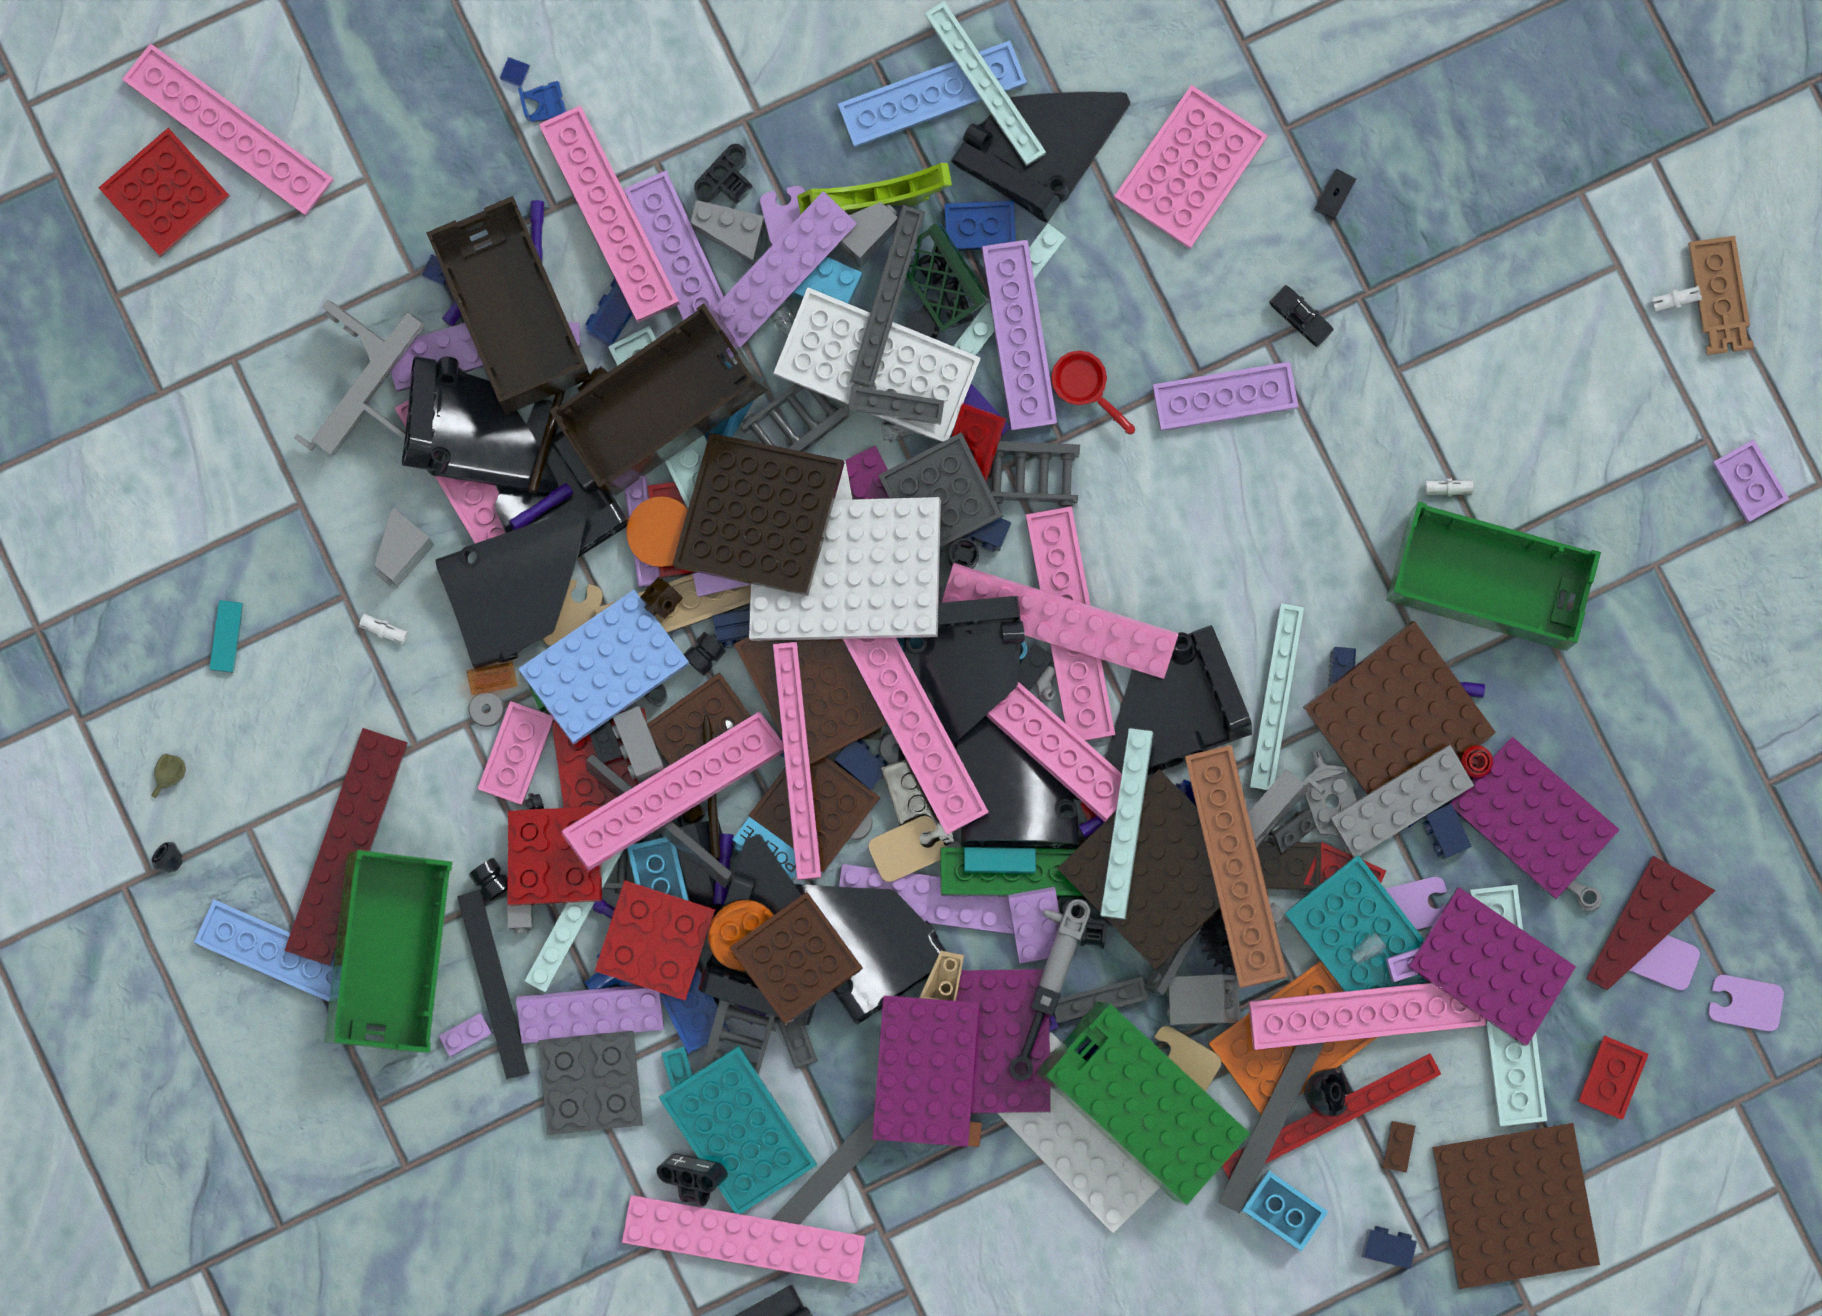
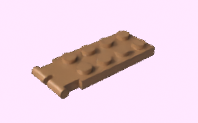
[1688,236,1754,355]

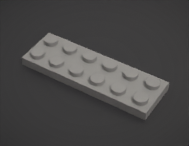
[1329,745,1474,858]

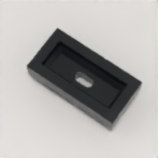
[1314,168,1356,221]
[936,277,973,328]

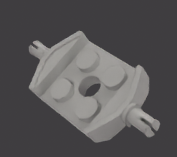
[1305,750,1357,852]

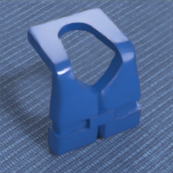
[518,81,566,122]

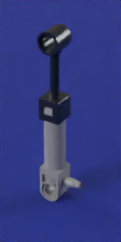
[1008,899,1090,1081]

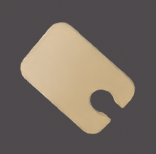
[543,579,603,646]
[868,816,945,882]
[1154,1026,1222,1092]

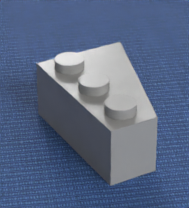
[691,200,765,266]
[612,706,665,783]

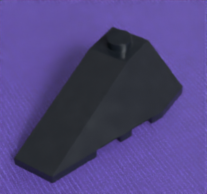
[676,819,722,918]

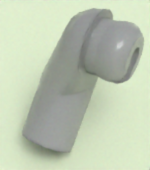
[1036,665,1056,701]

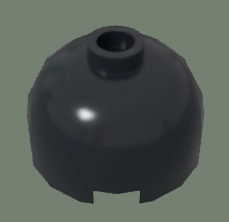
[1304,1068,1349,1117]

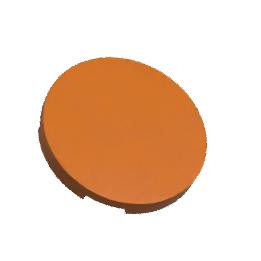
[626,497,688,567]
[708,900,774,971]

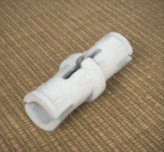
[1653,286,1702,312]
[1425,478,1473,497]
[359,614,408,645]

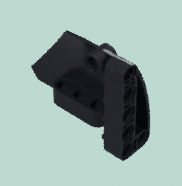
[1105,625,1252,776]
[698,834,817,1026]

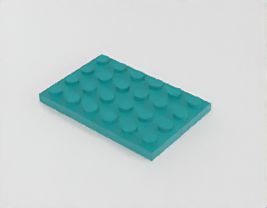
[1284,855,1428,991]
[659,1045,817,1214]

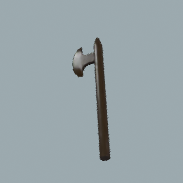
[528,390,566,493]
[702,715,735,859]

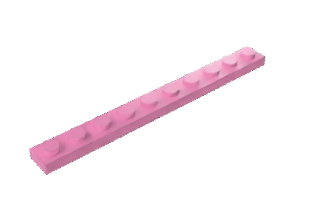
[773,642,821,880]

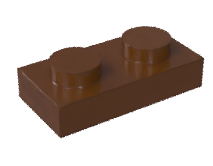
[1382,1121,1416,1173]

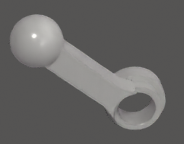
[1567,881,1602,912]

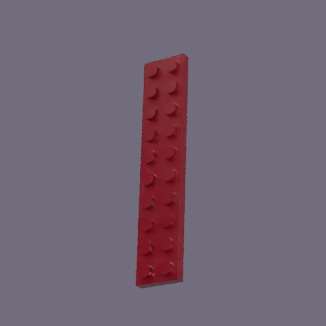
[284,728,408,966]

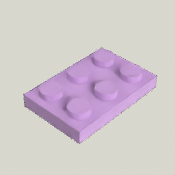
[1712,439,1789,523]
[1008,887,1059,964]

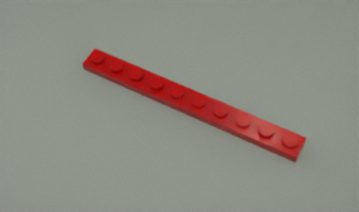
[1222,1053,1441,1180]

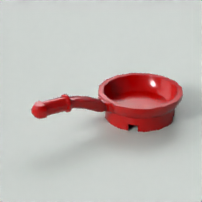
[1051,350,1135,435]

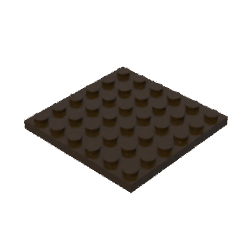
[672,433,845,596]
[1057,769,1221,971]

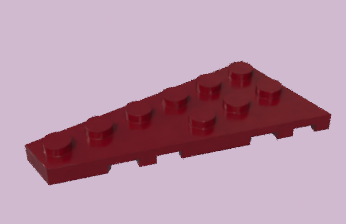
[1586,856,1716,991]

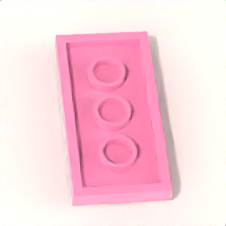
[478,701,554,806]

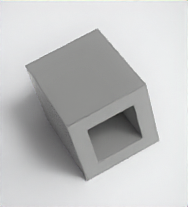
[507,900,534,934]

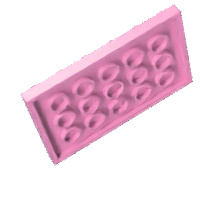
[1114,85,1268,249]

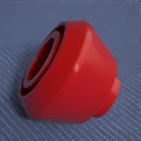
[1461,745,1493,778]

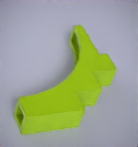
[797,163,952,215]

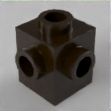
[640,577,683,619]

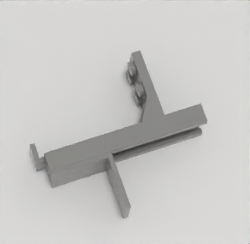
[294,300,425,454]
[1248,769,1326,929]

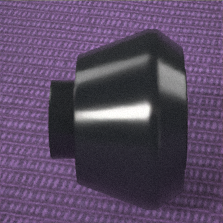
[152,842,183,873]

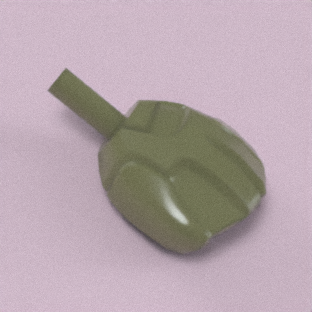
[151,753,186,798]

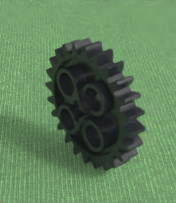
[1199,909,1236,974]

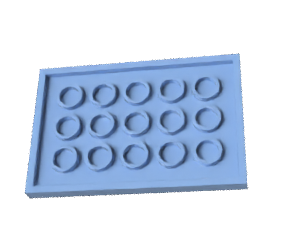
[518,590,689,745]

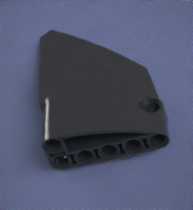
[494,399,629,558]
[957,716,1079,849]

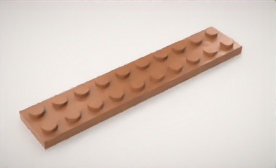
[1185,745,1287,988]

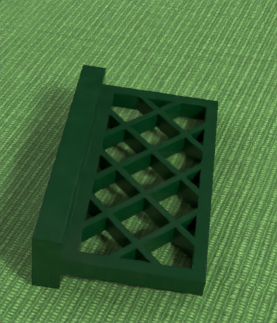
[906,222,991,332]

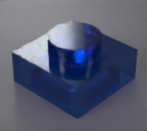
[422,254,446,286]

